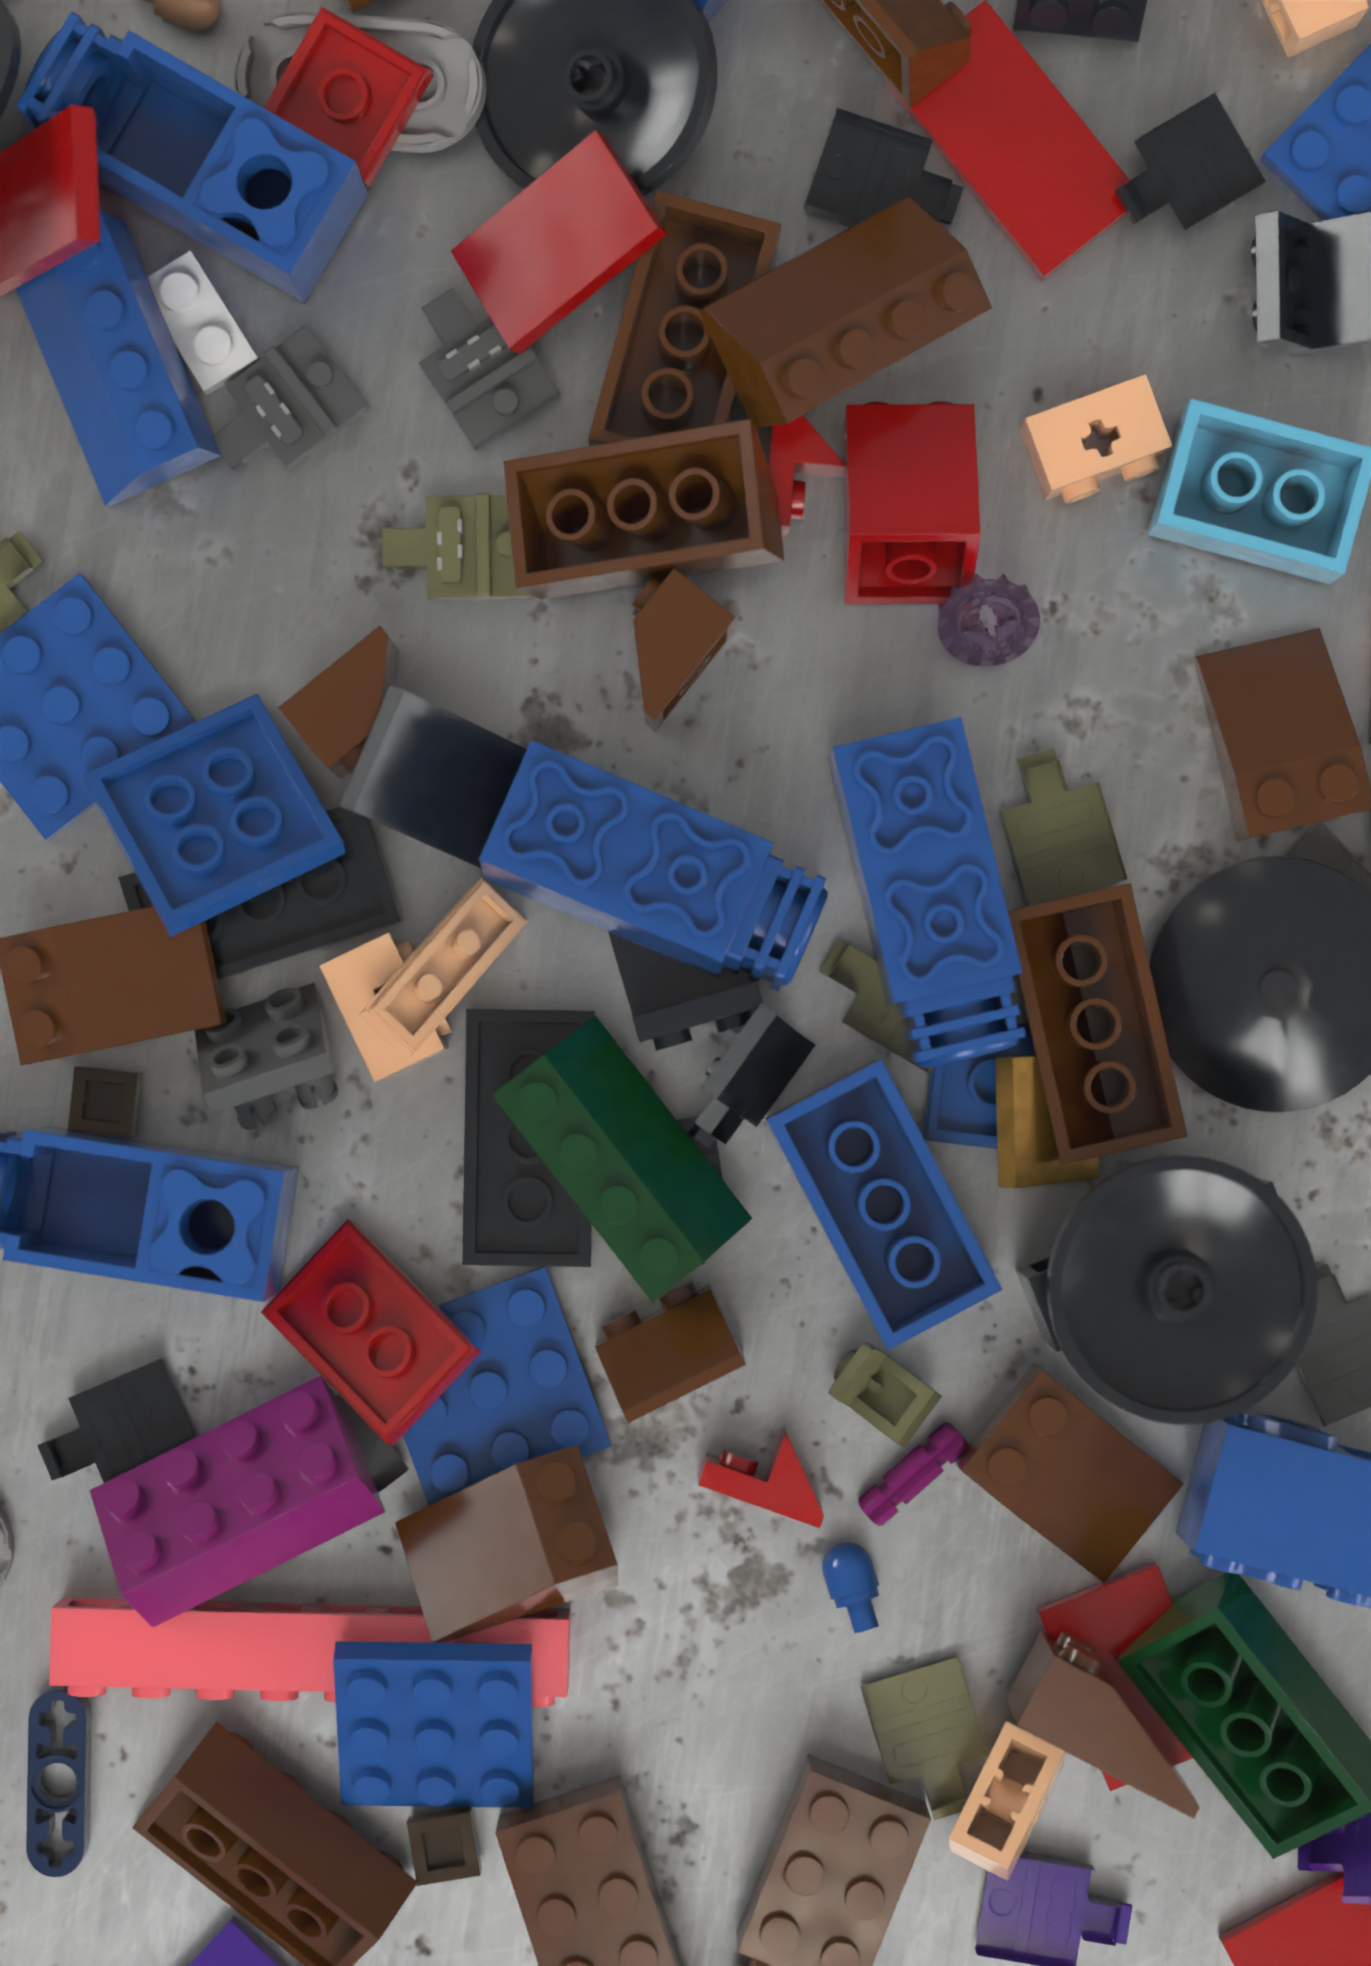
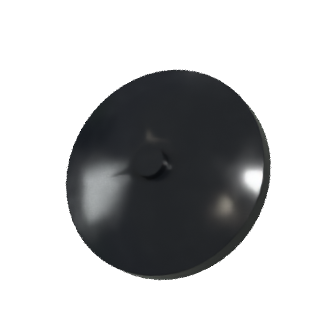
[472,0,718,196]
[1149,856,1371,1112]
[1047,1155,1318,1425]

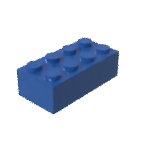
[765,1059,1003,1350]

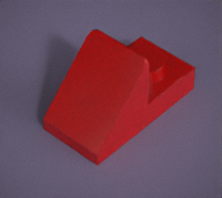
[768,415,846,536]
[698,1427,824,1528]

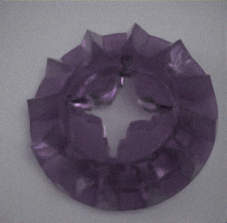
[938,573,1040,667]

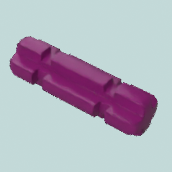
[858,1422,969,1526]

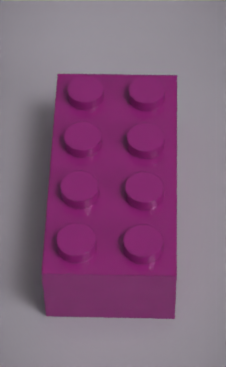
[89,1376,385,1628]

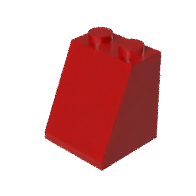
[843,401,981,604]

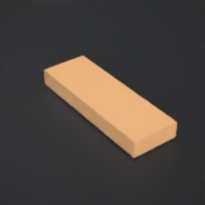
[359,877,528,1059]

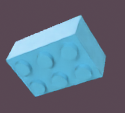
[1147,398,1371,584]

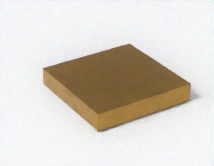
[995,1054,1099,1188]

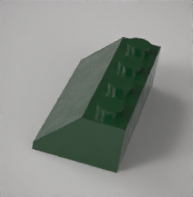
[492,1015,753,1302]
[1117,1572,1371,1859]

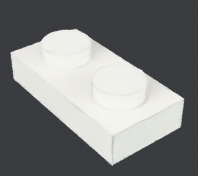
[147,250,259,395]

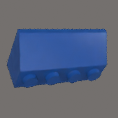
[16,209,221,507]

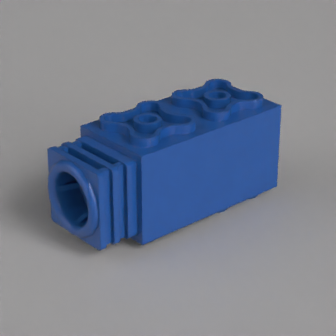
[17,12,368,304]
[828,717,1026,1068]
[479,740,828,992]
[0,1126,300,1302]
[1176,1408,1371,1608]

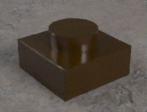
[68,1066,142,1137]
[407,1807,482,1886]

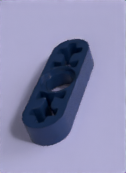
[26,1686,92,1877]

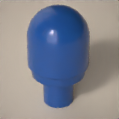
[822,1542,879,1634]

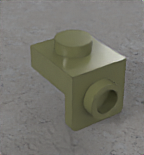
[828,1342,942,1448]

